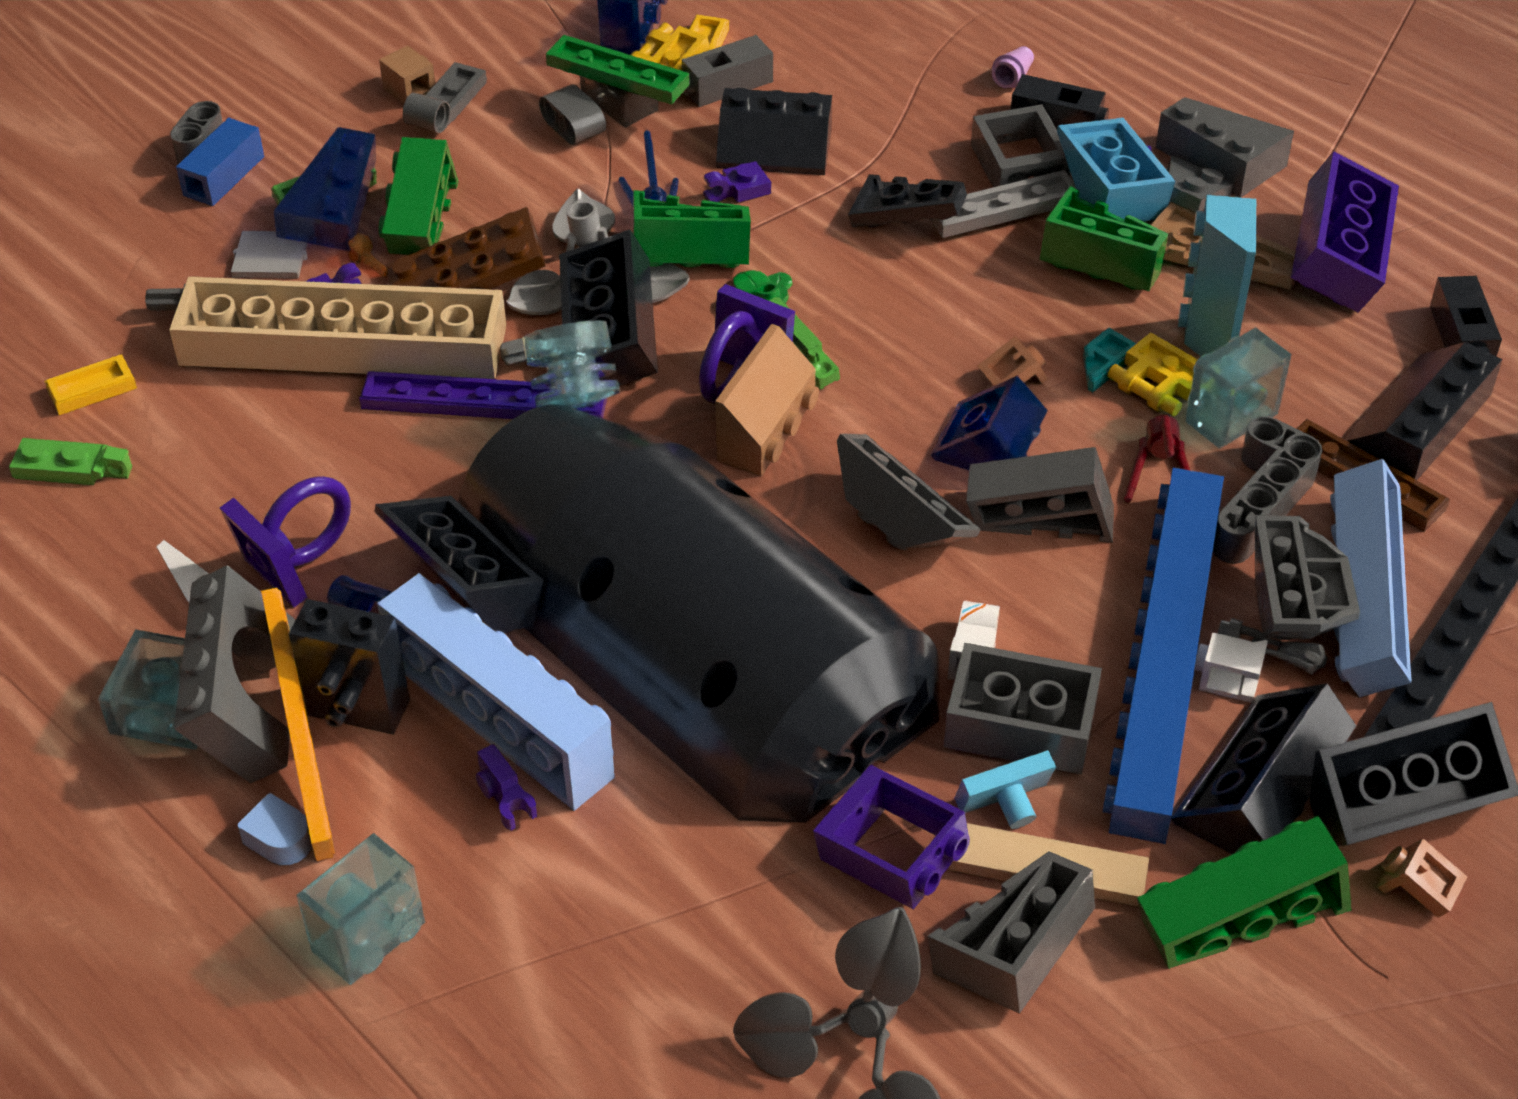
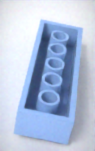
[377,573,615,811]

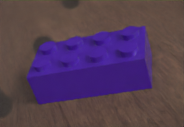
[1291,151,1399,313]

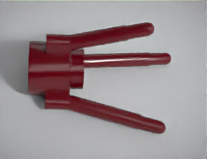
[1124,415,1191,503]

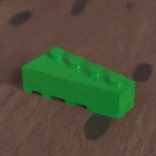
[1137,816,1352,969]

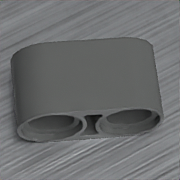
[539,84,606,145]
[170,101,223,165]

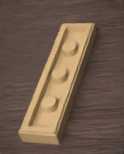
[948,823,1149,907]

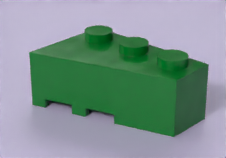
[378,137,459,255]
[1039,186,1168,291]
[633,190,751,268]

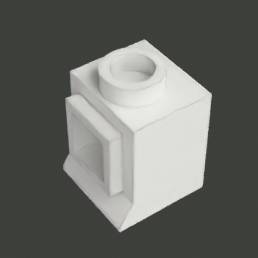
[1194,633,1268,703]

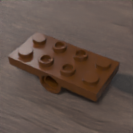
[386,207,546,290]

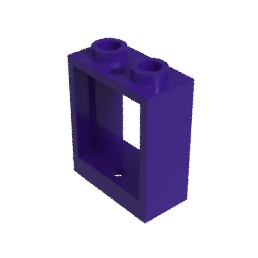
[813,765,970,910]

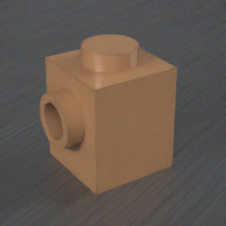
[379,45,435,104]

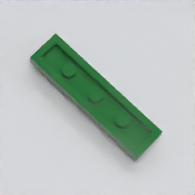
[546,35,689,105]

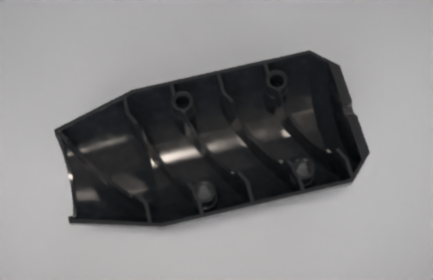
[458,404,939,823]

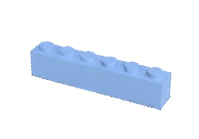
[1330,459,1411,697]

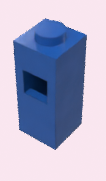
[176,117,265,206]

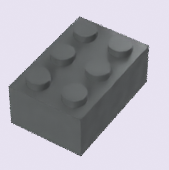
[944,642,1102,774]

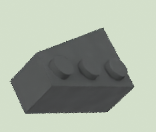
[1155,97,1294,198]
[966,447,1114,543]
[928,851,1095,1014]

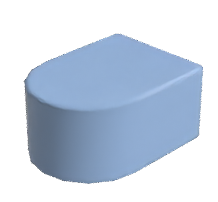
[238,793,312,865]

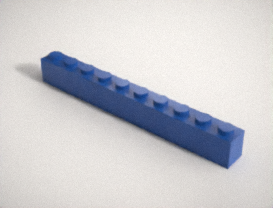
[1102,468,1224,844]

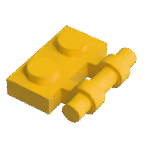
[631,22,710,71]
[1107,332,1216,416]

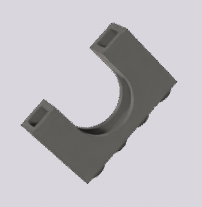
[174,565,296,783]

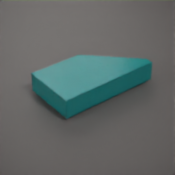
[1083,327,1137,393]

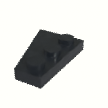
[848,174,967,228]

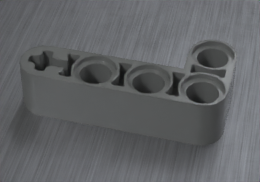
[1213,416,1322,564]

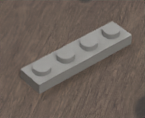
[930,170,1076,238]

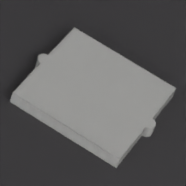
[231,231,309,278]

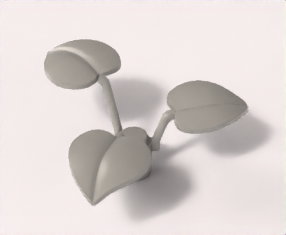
[506,188,690,315]

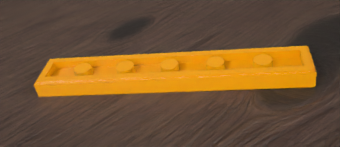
[261,588,335,861]

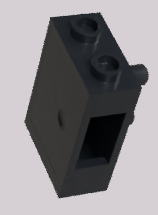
[288,599,410,735]

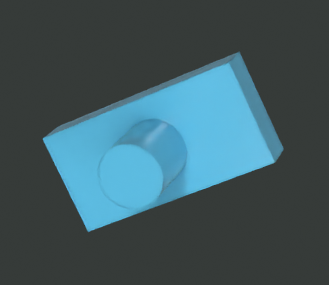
[954,750,1056,829]

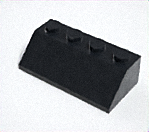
[559,229,658,385]
[1344,342,1503,480]
[374,496,543,633]
[1171,683,1356,854]
[1309,702,1518,846]

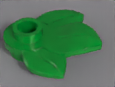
[733,270,793,305]

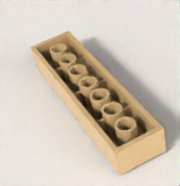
[169,277,506,379]

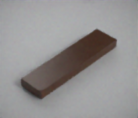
[1296,419,1450,532]

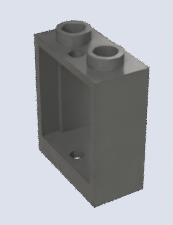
[971,105,1070,187]

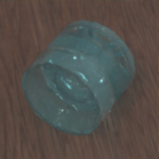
[522,320,620,409]

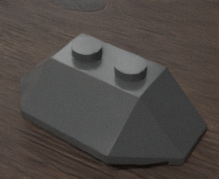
[837,433,981,550]
[1255,515,1360,640]

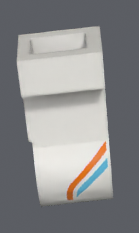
[948,601,1000,680]

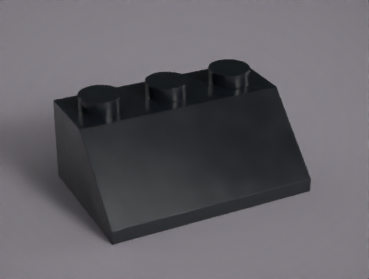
[716,88,833,175]

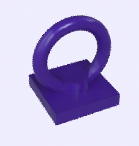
[699,284,795,404]
[220,476,351,608]

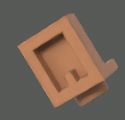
[977,336,1048,399]
[1377,839,1467,917]

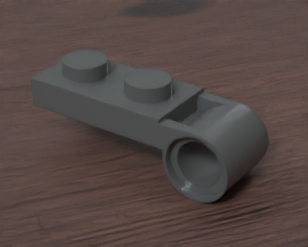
[403,62,487,133]

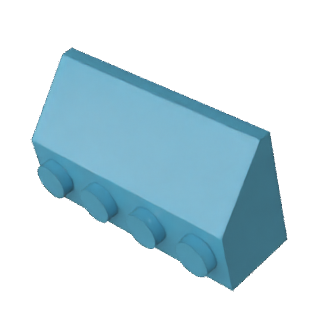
[1178,195,1256,375]

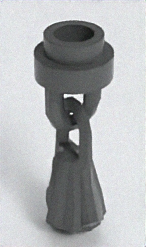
[1217,618,1328,675]

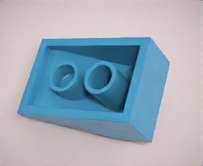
[1057,118,1175,222]

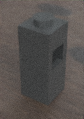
[682,35,773,107]

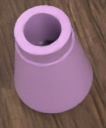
[992,46,1034,88]

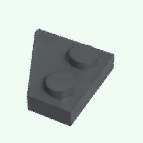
[1167,155,1235,213]

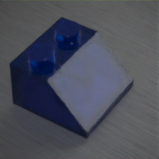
[930,375,1048,470]

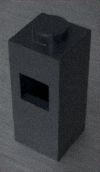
[1011,74,1109,130]
[1430,275,1502,356]

